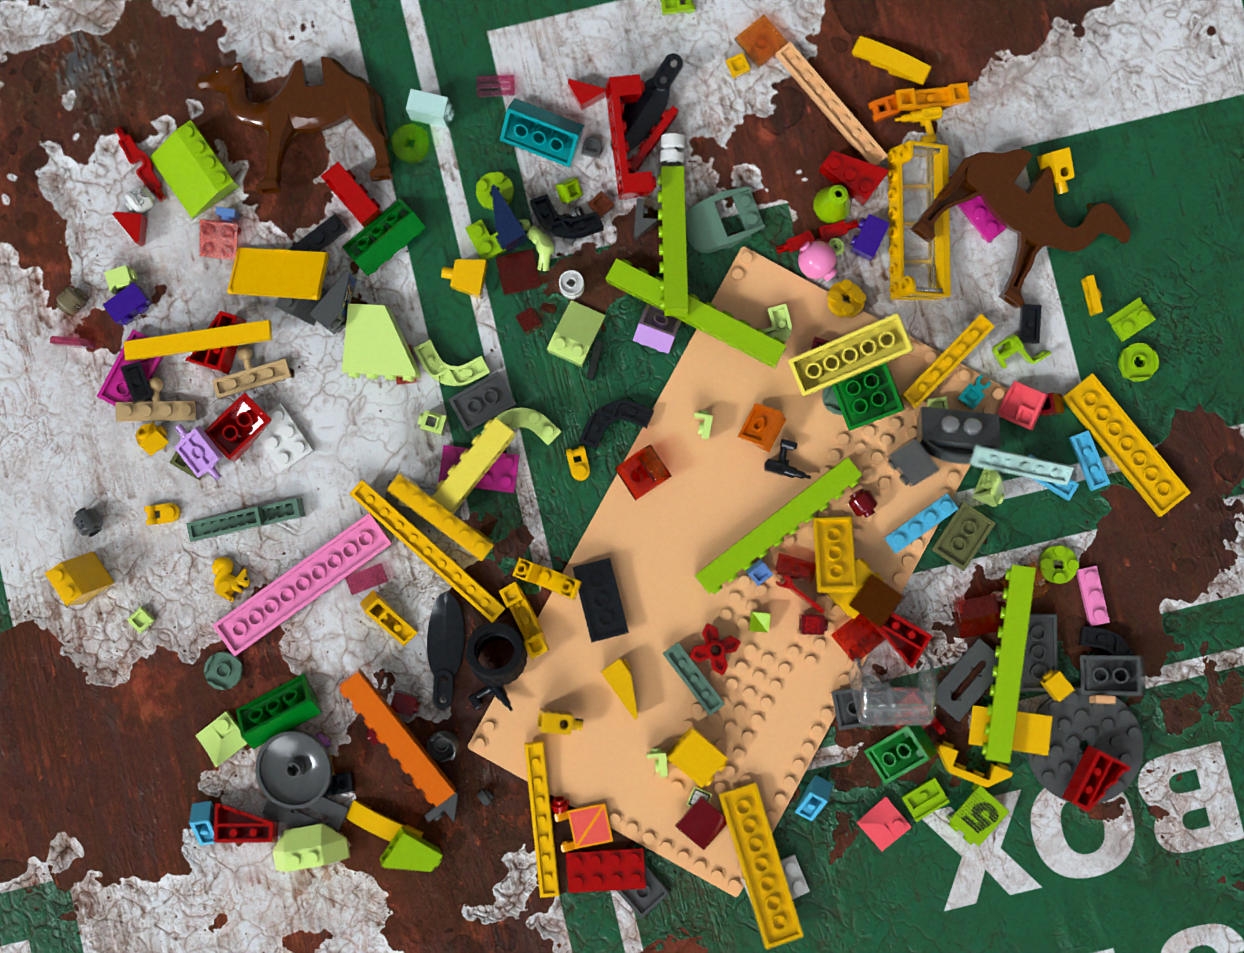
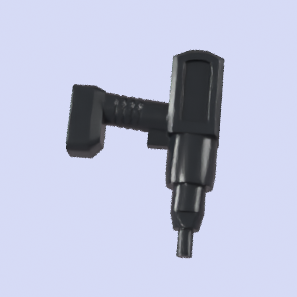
[764,439,811,479]
[468,684,513,711]

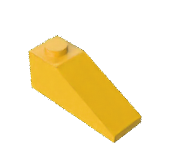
[360,590,418,646]
[601,657,638,720]

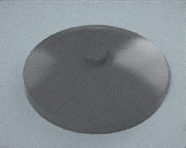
[255,730,333,809]

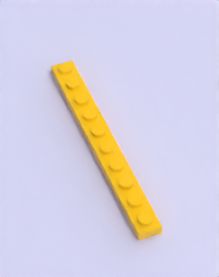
[349,479,506,622]

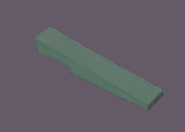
[186,498,305,542]

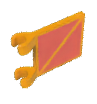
[554,803,613,852]

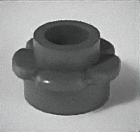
[477,789,494,807]

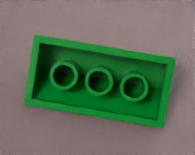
[342,198,426,276]
[236,673,322,749]

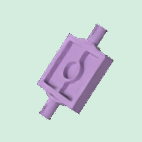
[174,424,224,481]

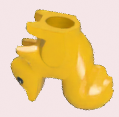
[211,556,250,602]

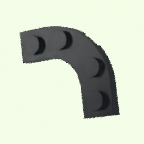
[530,194,604,239]
[579,400,654,450]
[1079,626,1134,655]

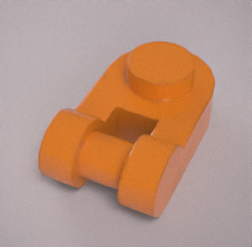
[868,94,902,122]

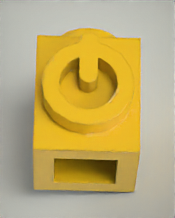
[135,421,169,456]

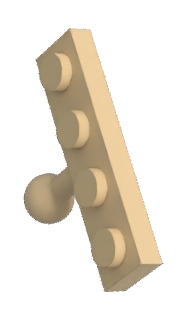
[212,346,292,399]
[116,377,196,422]

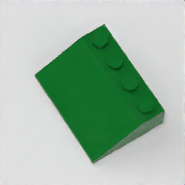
[832,362,906,431]

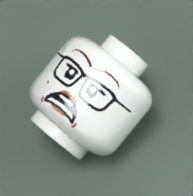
[124,186,155,214]

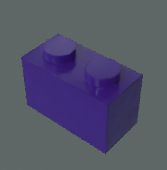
[850,214,890,261]
[103,282,153,326]

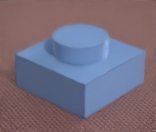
[215,206,240,223]
[746,559,773,586]

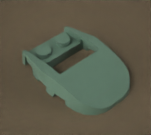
[685,186,765,253]

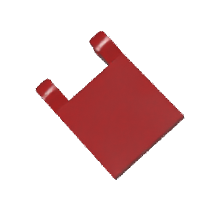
[775,575,825,613]

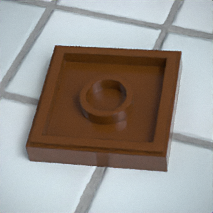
[849,574,905,628]

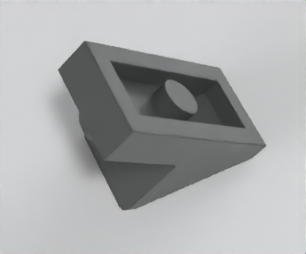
[634,198,658,240]
[425,789,460,822]

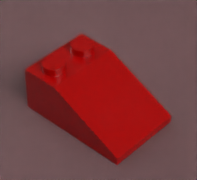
[205,392,272,462]

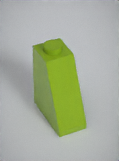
[379,826,443,872]

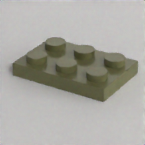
[931,502,995,571]

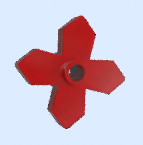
[689,623,741,675]

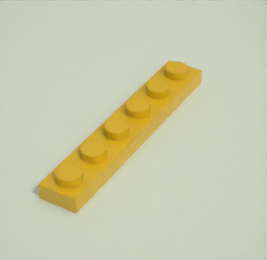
[901,314,995,409]

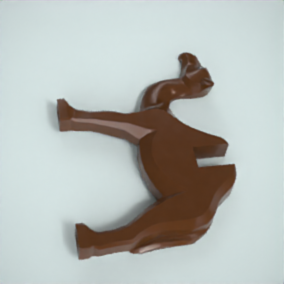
[195,56,394,194]
[911,149,1130,309]

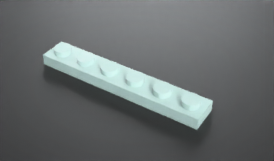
[970,445,1074,486]

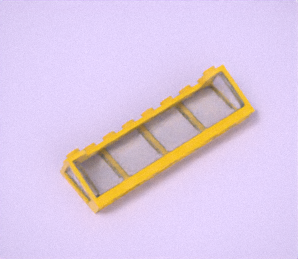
[887,141,951,300]

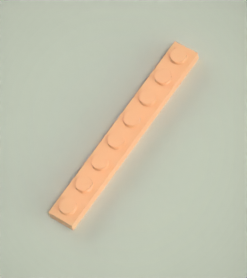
[775,42,888,166]

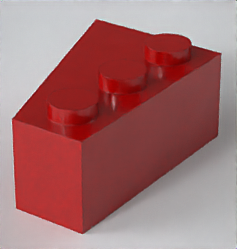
[818,151,890,205]
[321,162,381,228]
[185,311,246,375]
[869,612,932,669]
[1062,745,1132,812]
[213,803,278,843]

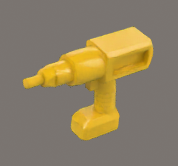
[895,106,943,143]

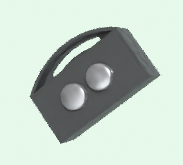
[917,407,1001,464]

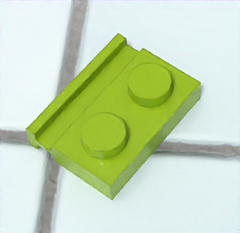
[1107,297,1156,342]
[901,776,949,822]

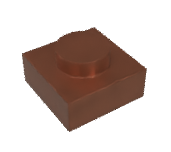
[588,191,614,219]

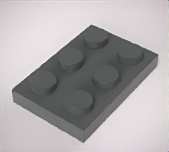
[448,371,517,433]

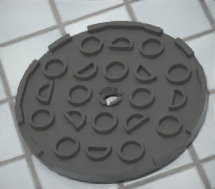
[1026,687,1143,804]

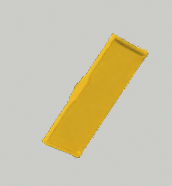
[227,247,329,300]

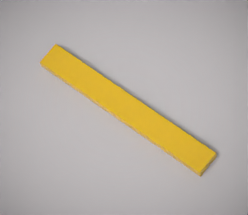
[124,320,273,361]
[524,741,560,898]

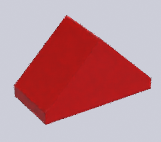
[568,79,606,111]
[112,211,148,247]

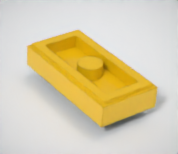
[1081,275,1103,316]

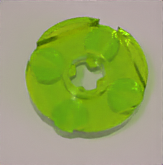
[391,123,430,163]

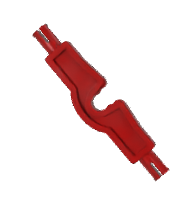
[114,126,166,202]
[775,220,859,254]

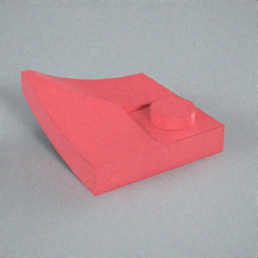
[997,381,1048,430]
[856,796,912,851]

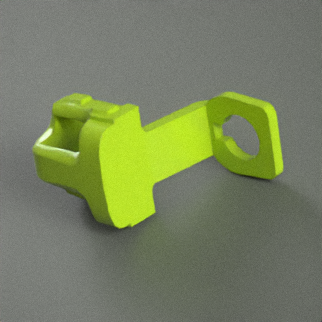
[992,334,1051,369]

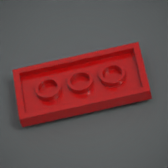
[566,848,646,893]

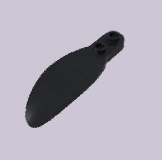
[610,53,683,151]
[427,592,465,709]

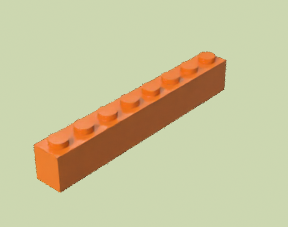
[339,668,456,807]

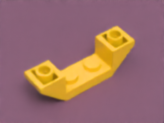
[512,558,581,600]
[935,741,1013,788]

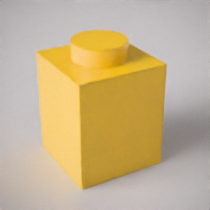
[1039,670,1074,702]

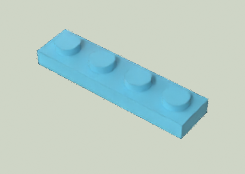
[884,493,958,554]

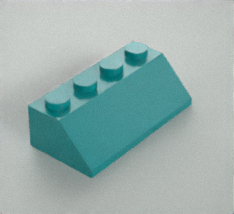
[500,98,585,168]

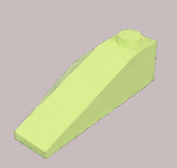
[972,468,1005,507]

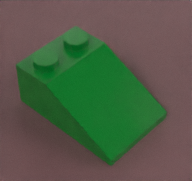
[864,719,938,784]

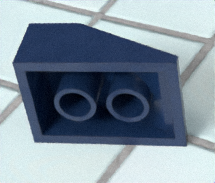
[491,184,528,253]

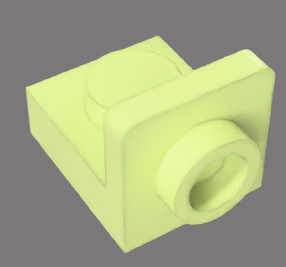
[693,410,713,440]
[646,748,668,777]

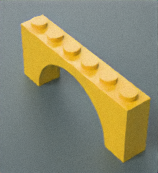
[387,471,494,561]

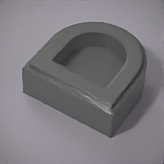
[581,137,602,159]

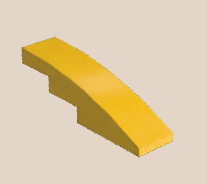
[852,36,932,85]

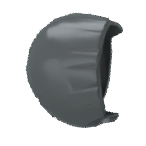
[426,731,459,762]

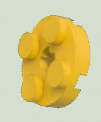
[827,279,866,318]

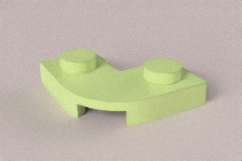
[762,304,792,342]

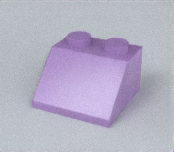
[633,303,681,354]

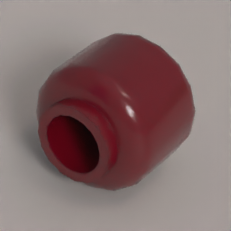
[848,488,878,518]

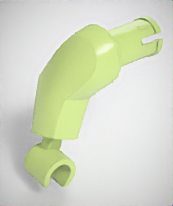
[519,219,554,271]

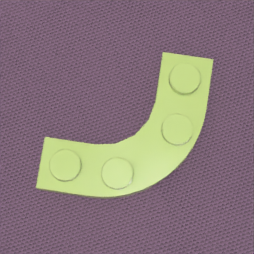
[413,340,491,386]
[481,408,561,446]

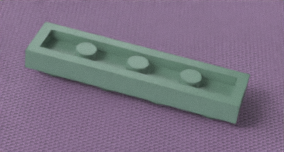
[663,642,725,716]

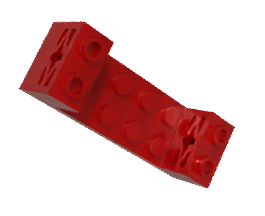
[605,74,656,200]

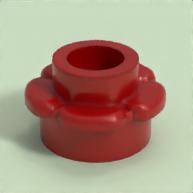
[550,796,570,813]

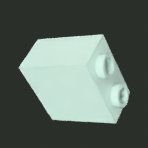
[406,89,454,129]

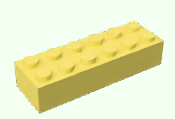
[788,313,915,396]
[429,418,517,514]

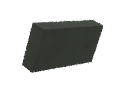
[587,340,603,381]

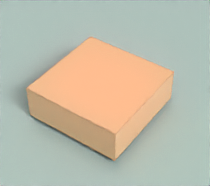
[1089,695,1115,704]

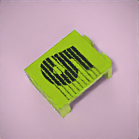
[946,783,1009,847]

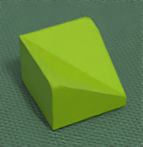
[555,177,583,203]
[749,611,771,632]

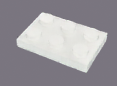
[258,404,314,472]
[741,854,810,902]

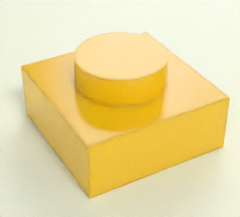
[725,52,751,79]

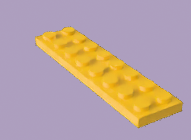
[1062,373,1191,517]
[718,782,804,949]

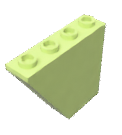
[342,303,421,382]

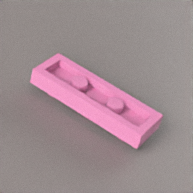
[1076,566,1110,626]

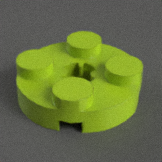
[476,172,514,211]
[1118,343,1159,382]
[1038,545,1079,584]

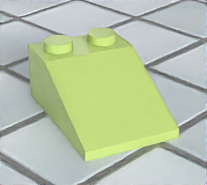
[547,300,606,368]

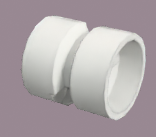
[660,133,685,166]
[559,270,584,299]

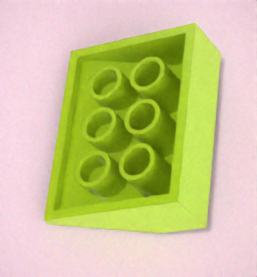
[150,120,239,219]

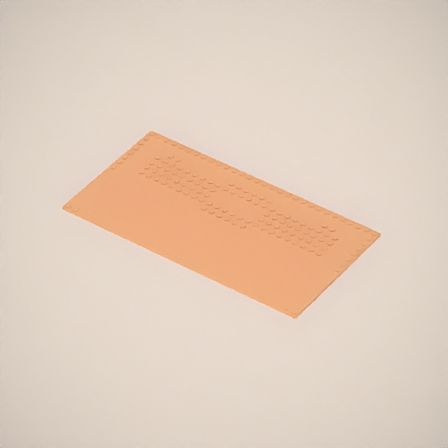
[468,247,1008,897]

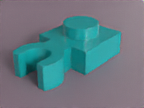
[957,375,991,410]

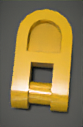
[565,445,590,481]
[144,503,181,526]

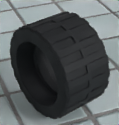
[465,622,527,686]

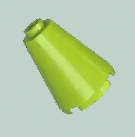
[813,185,851,224]

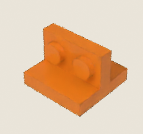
[738,403,786,453]

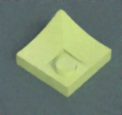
[195,711,247,767]

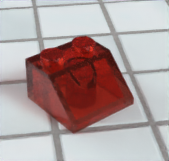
[614,444,672,501]
[952,593,999,638]

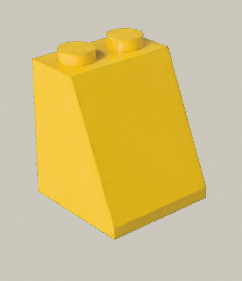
[44,551,115,606]
[666,725,728,788]

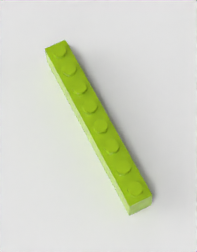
[657,166,688,316]

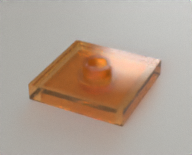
[735,14,788,68]

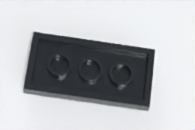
[572,558,629,643]

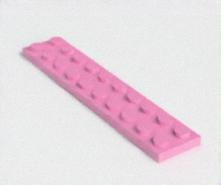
[212,513,393,657]

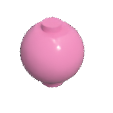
[798,241,837,281]

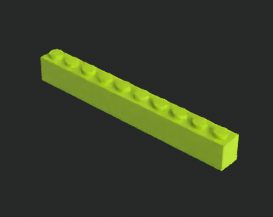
[605,258,786,369]
[694,457,862,594]
[982,565,1036,763]

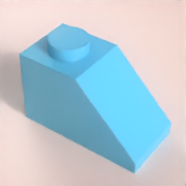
[795,775,833,821]
[189,801,216,845]

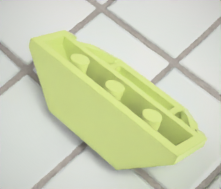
[273,823,350,872]

